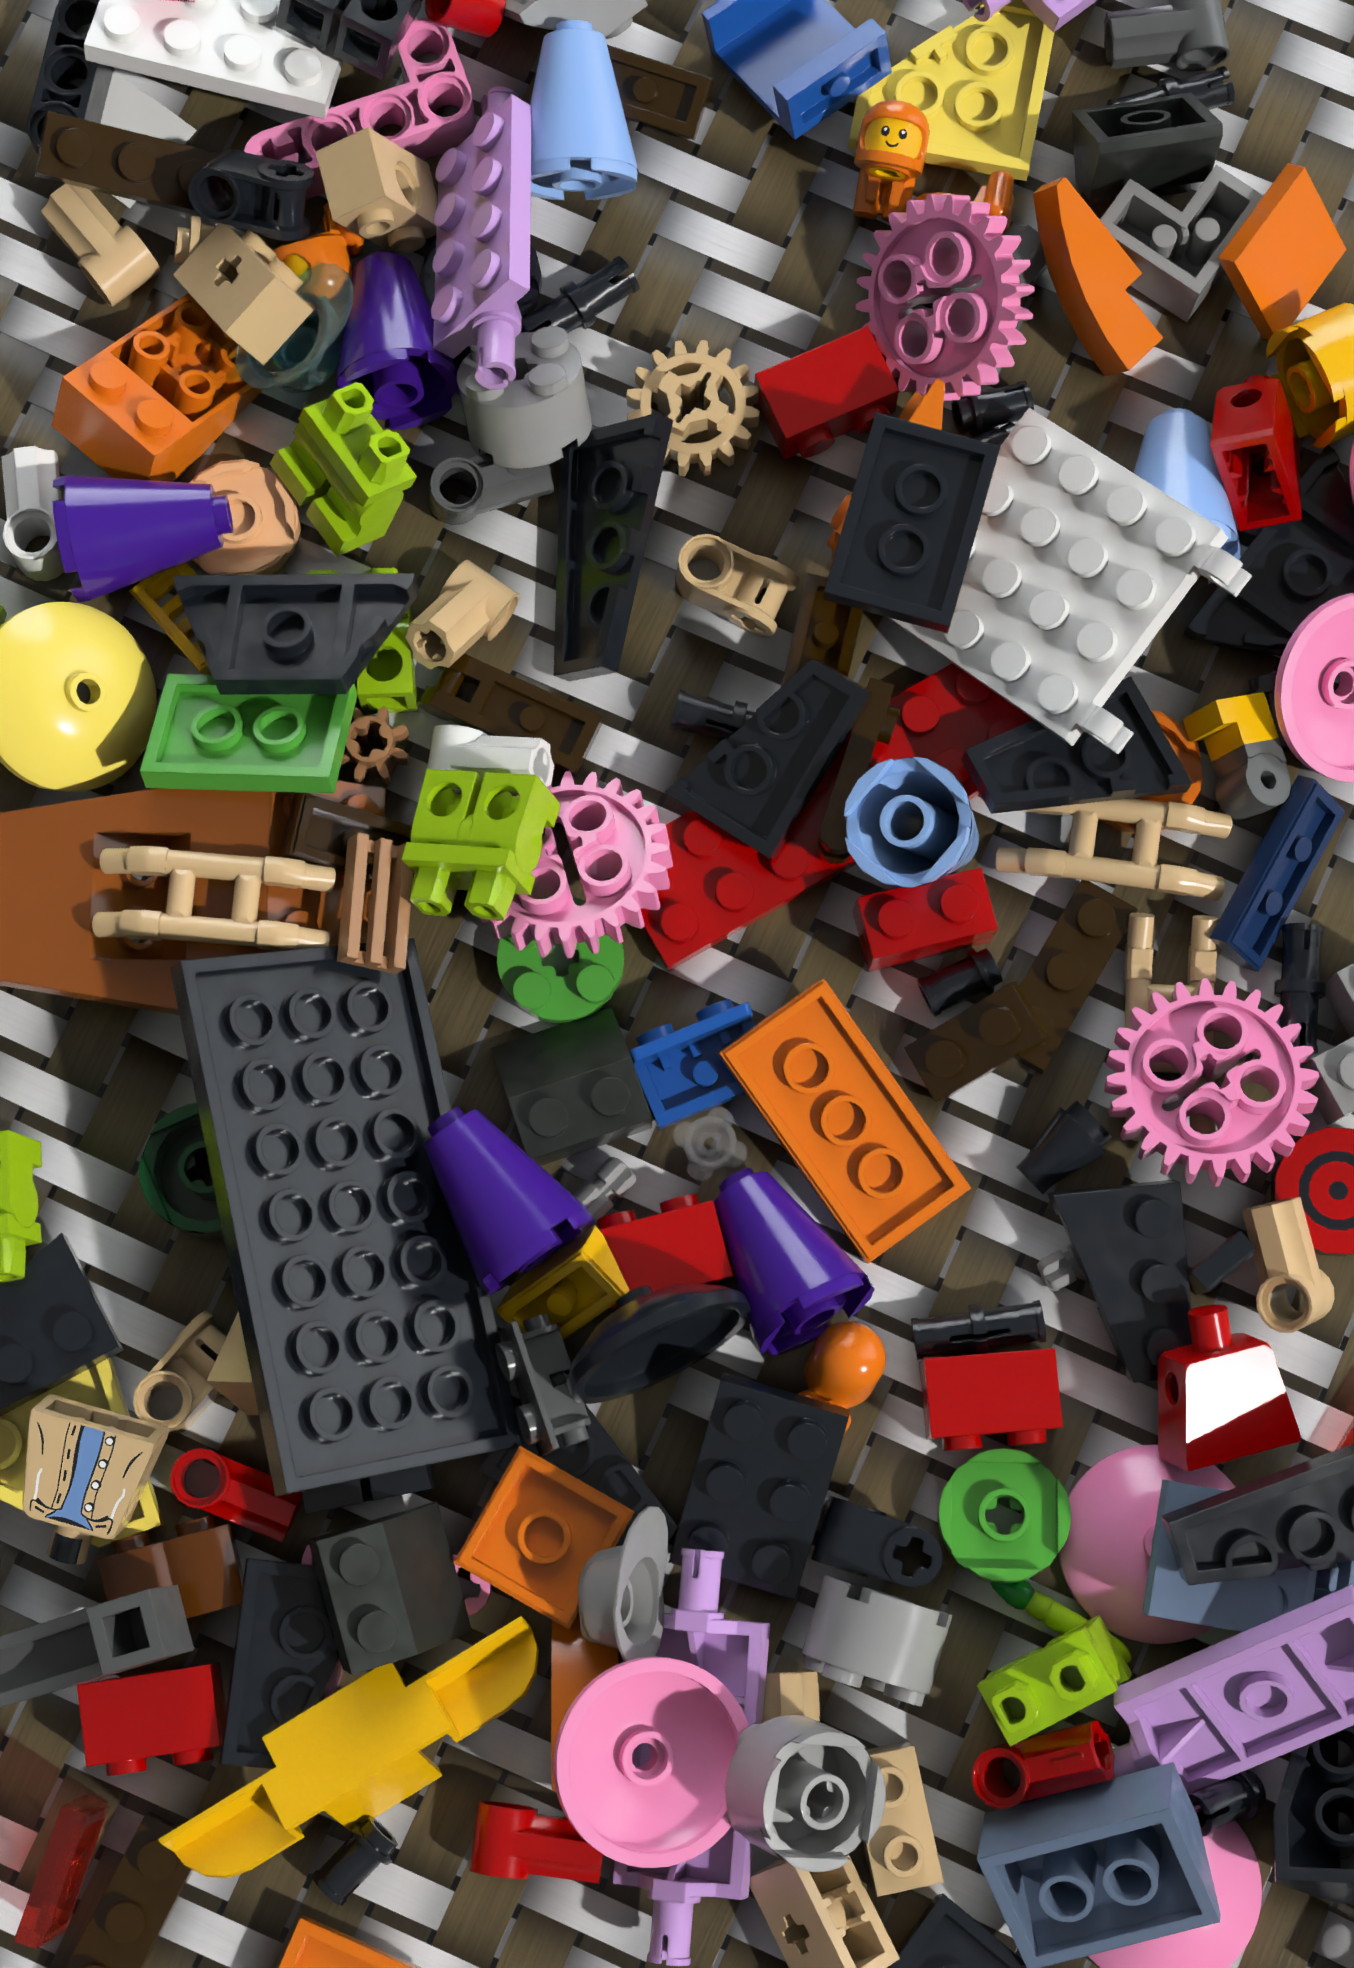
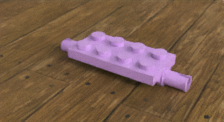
[431,86,532,390]
[613,1548,770,1966]
[1113,1585,1354,1794]

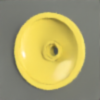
[0,602,157,793]

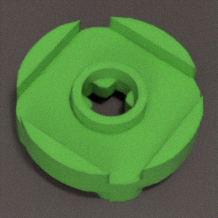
[497,897,624,1025]
[937,1448,1071,1584]

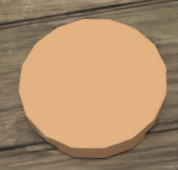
[190,459,301,575]

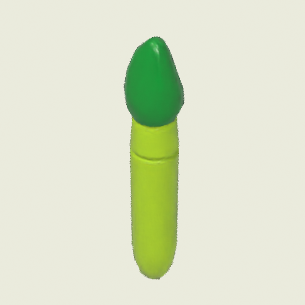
[990,1580,1132,1664]

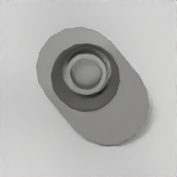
[578,1506,668,1662]

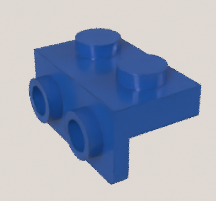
[629,999,755,1130]

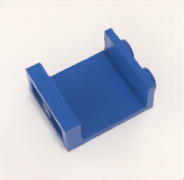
[702,0,892,140]

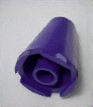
[336,250,460,430]
[52,475,233,602]
[424,1106,594,1295]
[714,1168,875,1355]

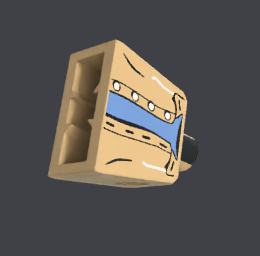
[23,1394,170,1565]

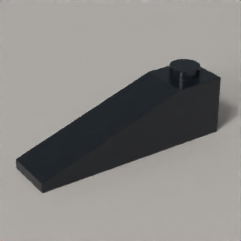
[1273,1725,1354,1904]

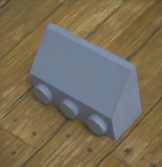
[977,1762,1221,1968]

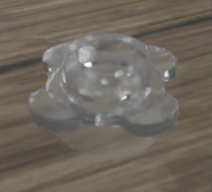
[673,1107,747,1181]

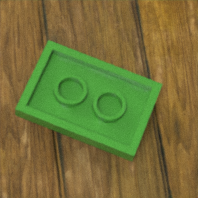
[140,674,357,794]

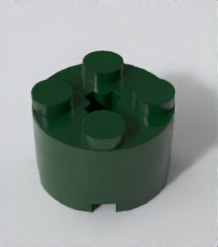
[138,1103,224,1240]

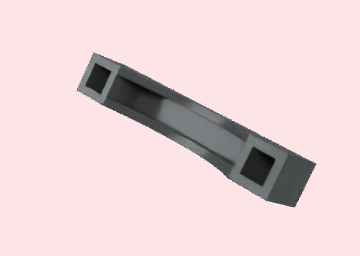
[0,1584,194,1708]

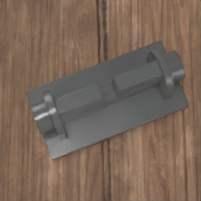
[495,1313,592,1456]

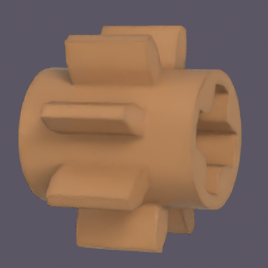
[340,707,410,786]

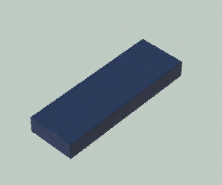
[1210,775,1345,972]

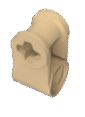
[675,534,799,637]
[133,1310,227,1435]

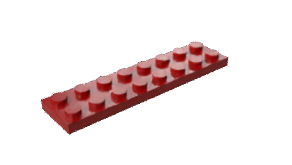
[641,663,1033,971]

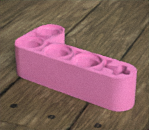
[244,18,476,199]

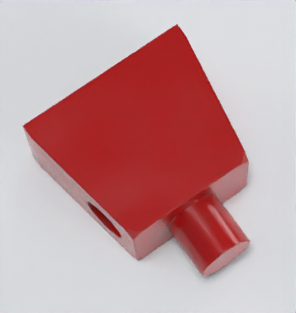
[1210,375,1302,531]
[1158,1305,1301,1472]

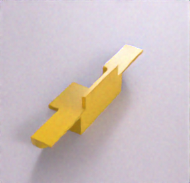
[158,1615,539,1878]

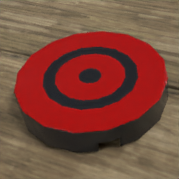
[1271,1127,1354,1256]

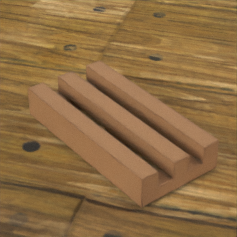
[337,832,414,974]

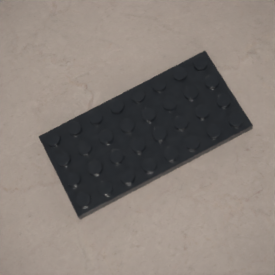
[170,938,522,1497]

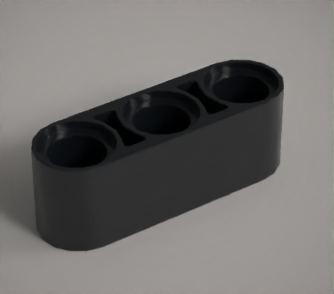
[27,0,114,156]

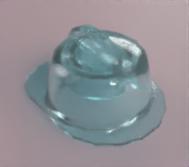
[235,263,354,393]

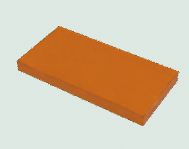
[717,978,971,1264]

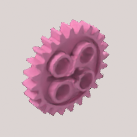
[856,194,1035,401]
[479,771,673,959]
[1104,978,1319,1187]

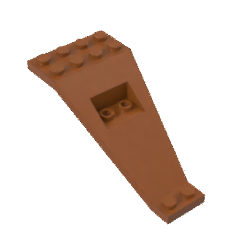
[0,780,385,1015]

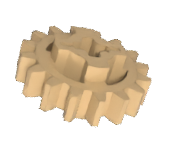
[626,340,760,477]

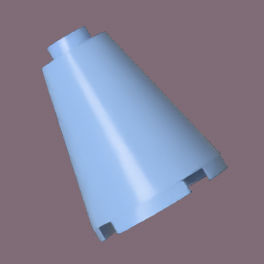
[530,20,639,200]
[1134,408,1240,584]
[844,757,979,888]

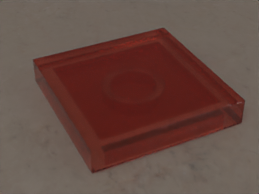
[13,1795,110,1949]

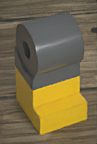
[1182,692,1291,821]

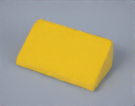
[495,1226,629,1340]

